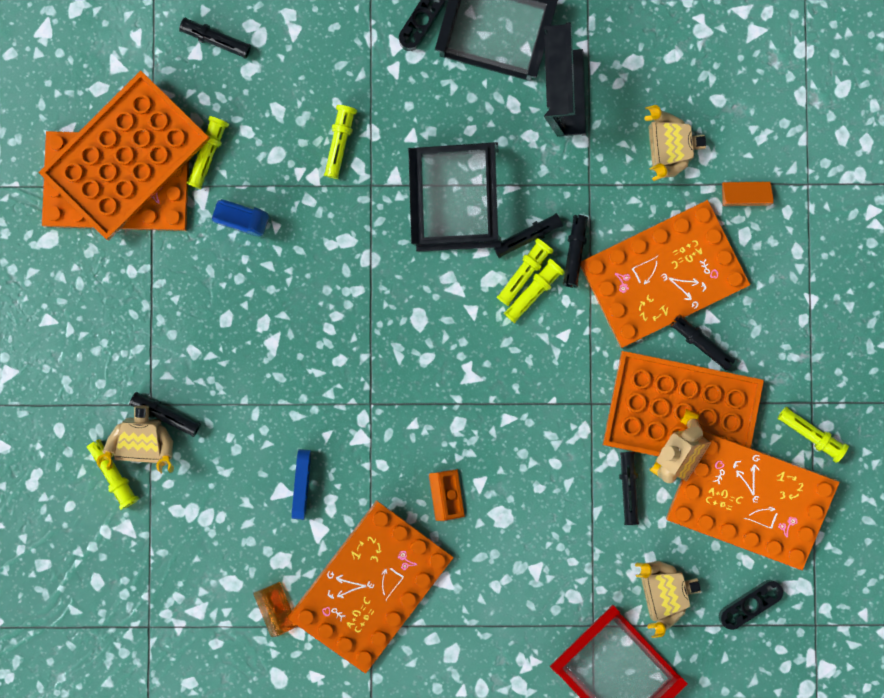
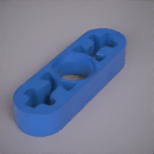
[292,449,311,520]

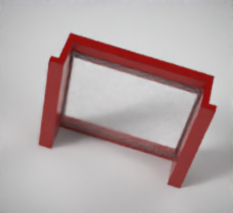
[550,604,688,698]

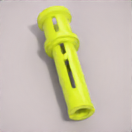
[324,105,357,179]
[187,116,229,190]
[496,238,554,306]
[503,258,565,324]
[777,406,849,463]
[87,439,140,510]

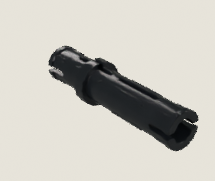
[179,17,251,59]
[494,213,563,258]
[562,215,588,288]
[670,314,735,371]
[129,392,201,437]
[619,452,639,525]

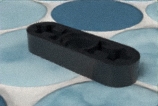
[399,0,445,51]
[719,580,783,630]

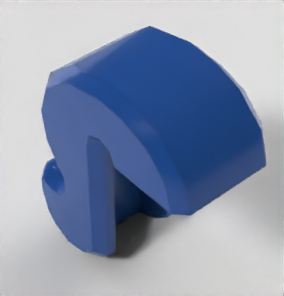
[212,199,269,237]

